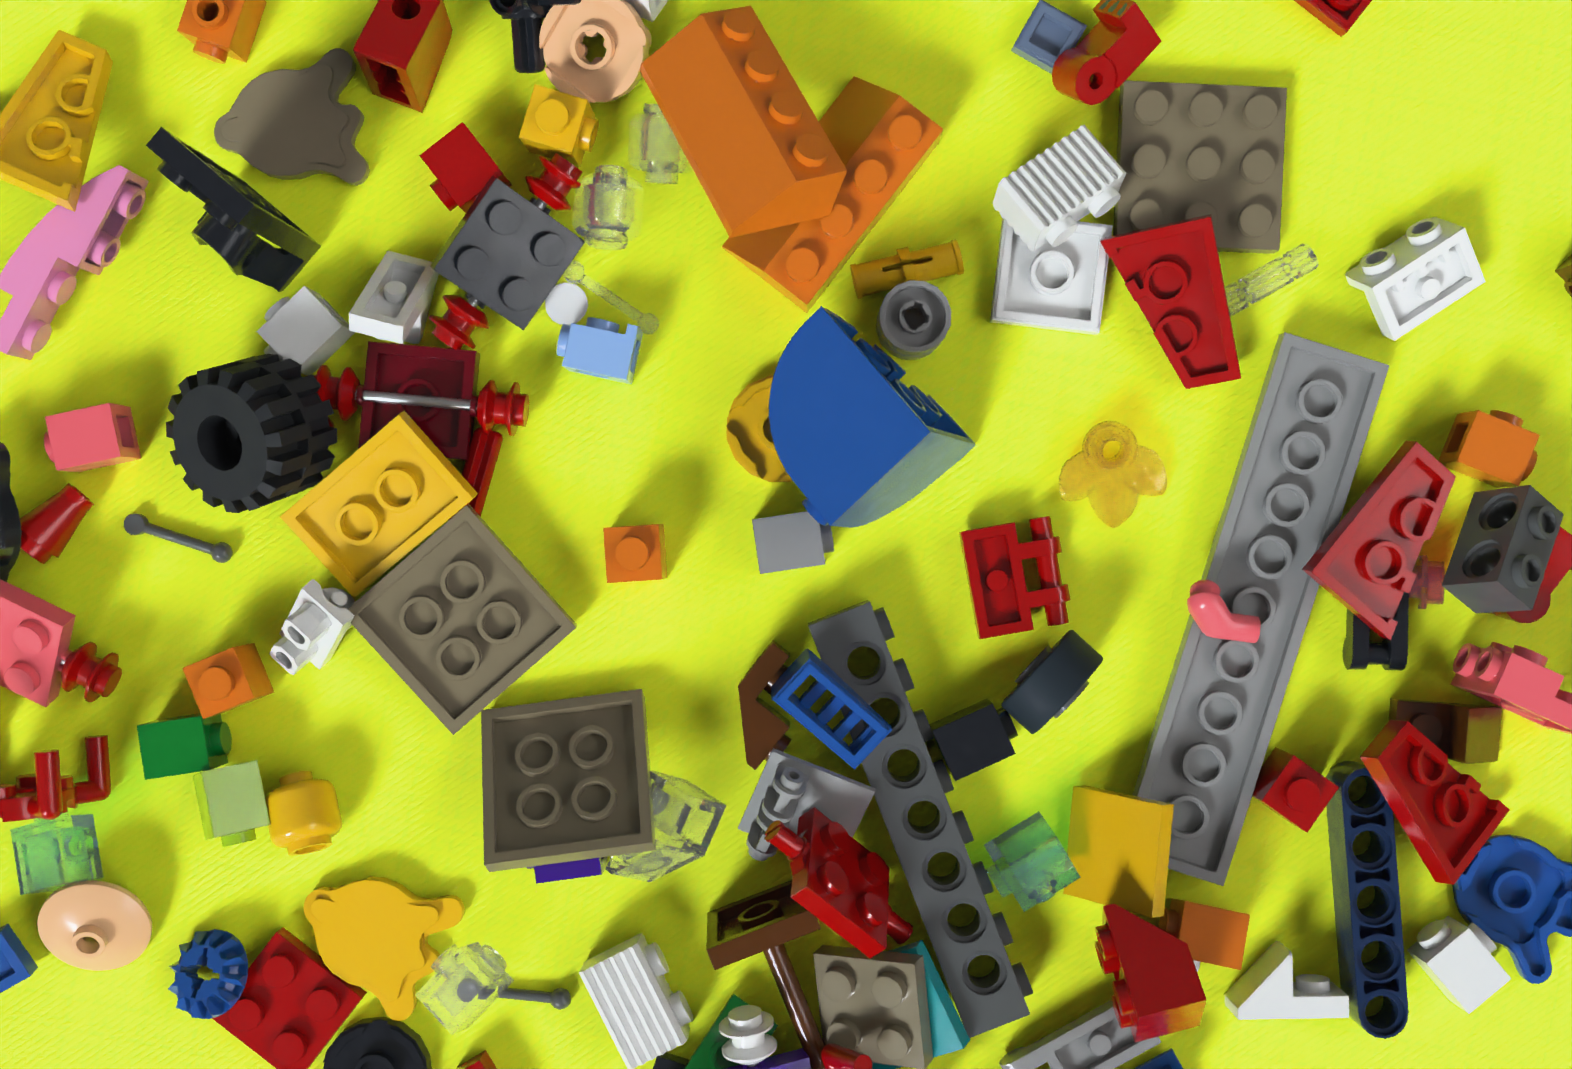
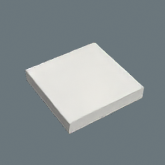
[990,218,1113,335]

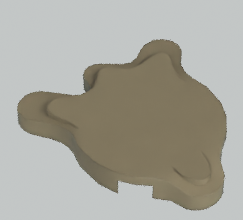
[214,48,370,186]

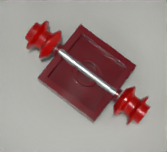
[313,341,529,460]

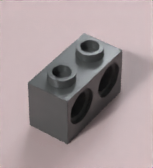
[1441,485,1564,613]

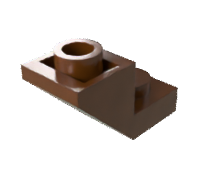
[738,640,792,770]

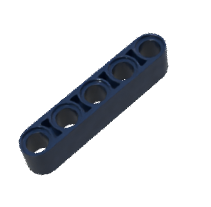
[1326,761,1409,1039]

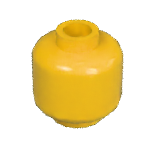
[265,771,342,856]

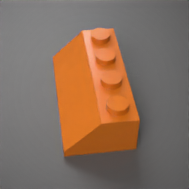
[640,6,847,238]
[722,76,943,313]

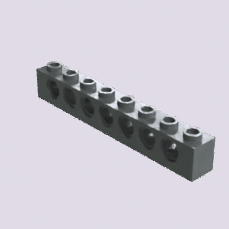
[808,600,1033,1038]

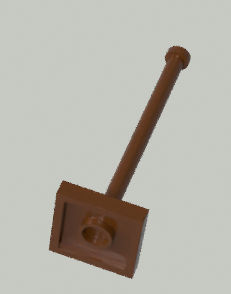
[706,880,825,1069]

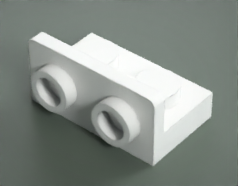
[1345,217,1486,341]

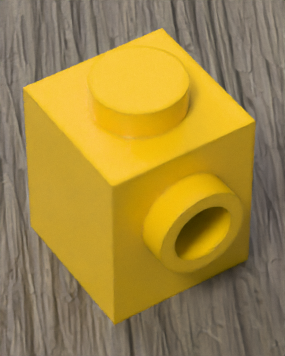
[519,84,599,167]

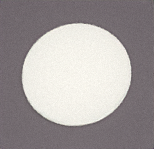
[545,283,588,325]

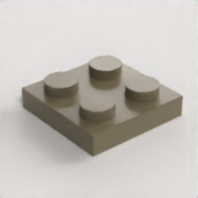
[813,945,933,1069]

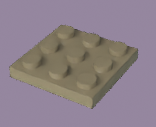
[1113,80,1287,254]
[348,504,577,735]
[481,689,656,872]

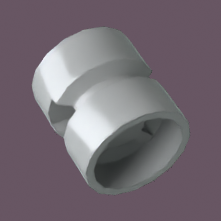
[876,280,951,360]

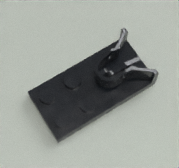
[146,127,321,292]

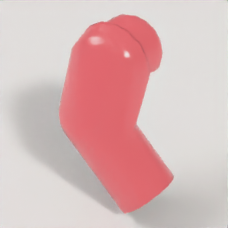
[1187,580,1261,643]

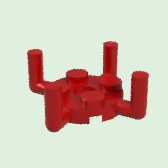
[0,735,111,822]

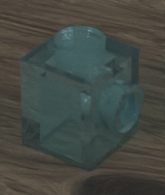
[10,807,103,895]
[984,811,1081,912]

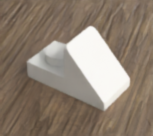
[349,251,439,344]
[1224,941,1349,1020]

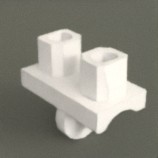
[269,579,356,675]

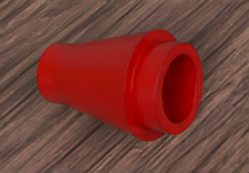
[20,483,94,564]

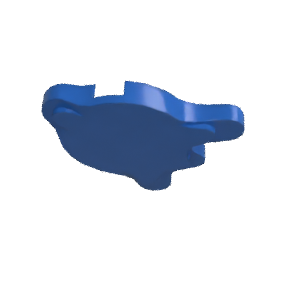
[1452,834,1572,984]

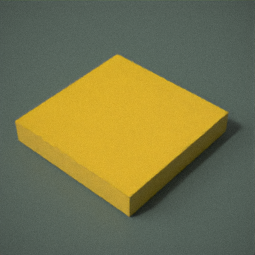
[1063,785,1174,918]

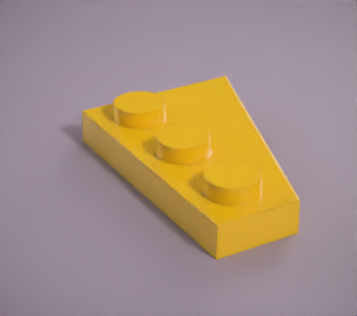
[0,30,113,212]

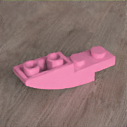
[0,165,149,360]

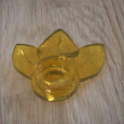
[1059,421,1167,528]

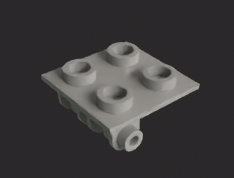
[738,748,876,861]

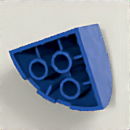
[769,306,976,528]

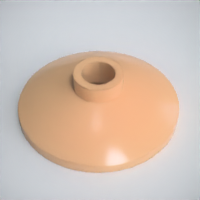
[37,880,152,971]

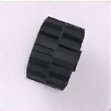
[166,354,337,513]

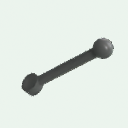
[124,514,233,563]
[459,977,571,1010]

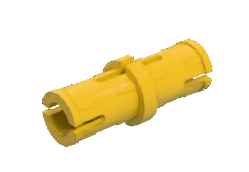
[850,239,964,299]

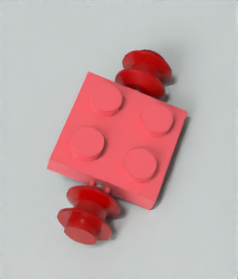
[0,579,122,707]

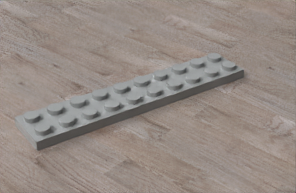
[1132,332,1389,886]

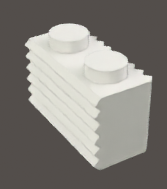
[992,125,1126,252]
[579,933,694,1069]

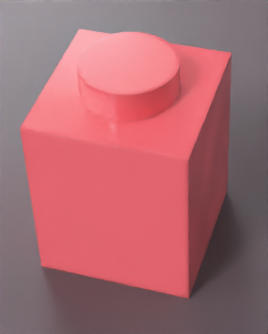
[44,403,141,472]

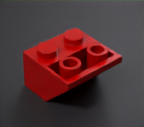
[1095,903,1207,1043]

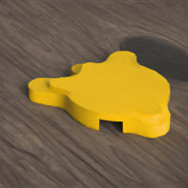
[303,876,465,1021]

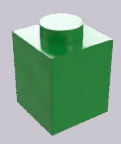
[137,713,232,780]

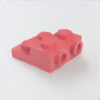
[1451,642,1572,735]

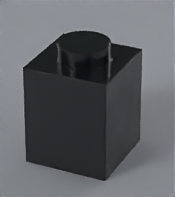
[929,699,1018,781]

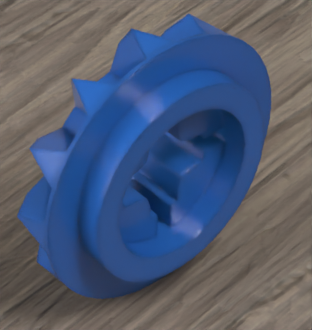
[168,929,248,1019]

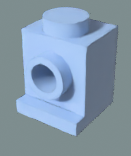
[557,317,643,385]

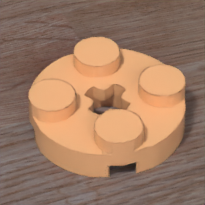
[539,0,652,103]

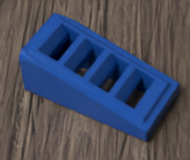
[771,648,892,770]

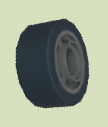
[1001,630,1103,734]

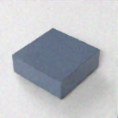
[1011,0,1087,74]

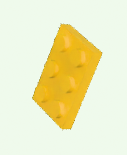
[280,410,478,598]

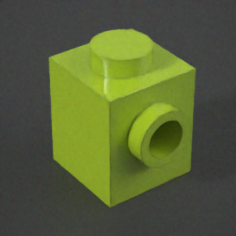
[193,760,270,847]

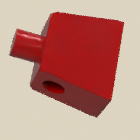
[353,0,452,113]

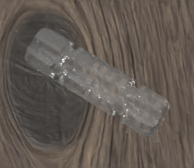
[1225,243,1319,317]

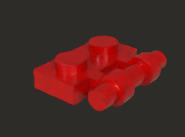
[959,516,1071,639]

